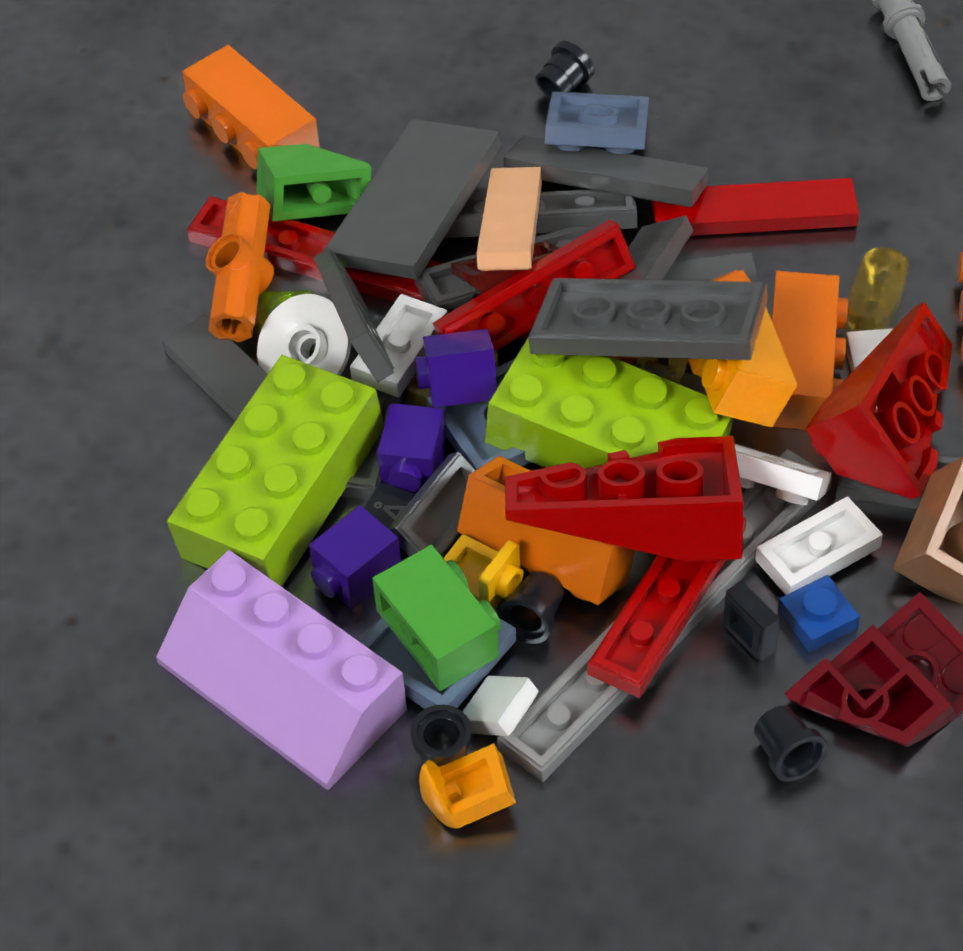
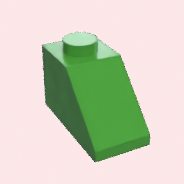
[256,144,372,221]

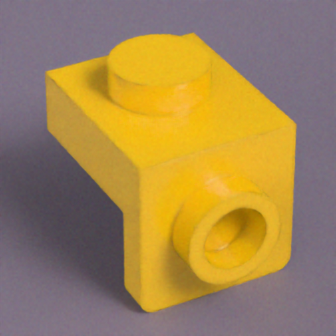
[443,534,524,610]

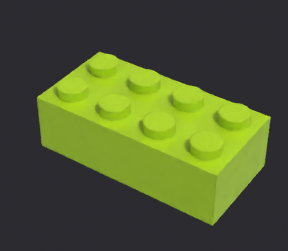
[485,339,734,468]
[167,354,384,587]

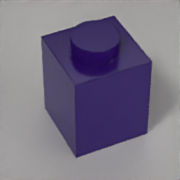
[415,329,497,408]
[377,403,447,493]
[309,505,401,610]

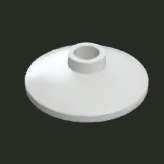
[257,294,351,375]

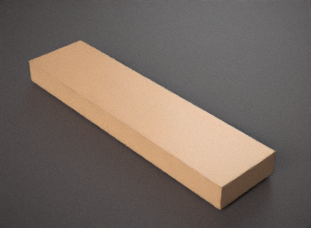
[477,167,542,271]

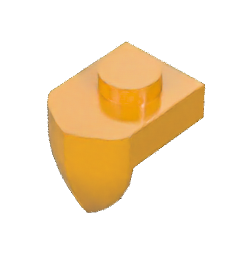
[419,743,516,829]

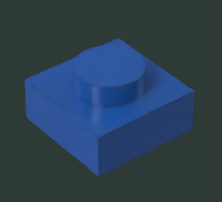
[778,575,860,653]

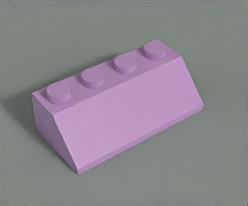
[156,550,407,790]

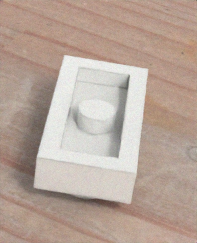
[350,294,448,398]
[735,444,832,505]
[755,496,883,595]

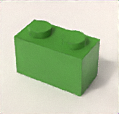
[372,544,501,691]

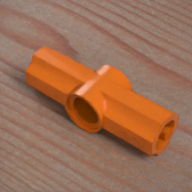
[205,192,274,342]

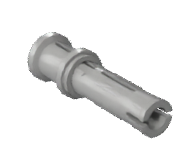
[871,0,951,101]

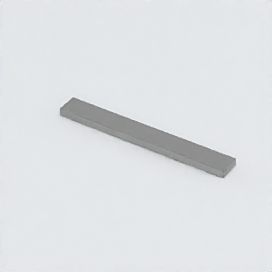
[497,449,832,783]

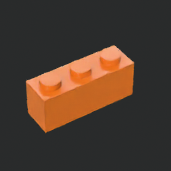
[182,45,320,170]
[762,271,848,430]
[457,455,636,605]

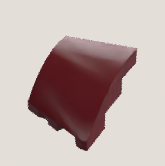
[784,592,963,747]

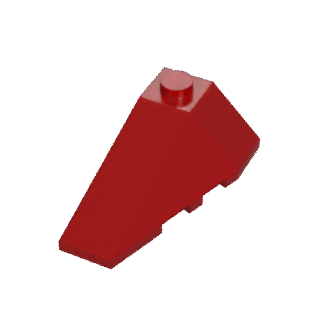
[806,302,953,499]
[505,436,743,563]

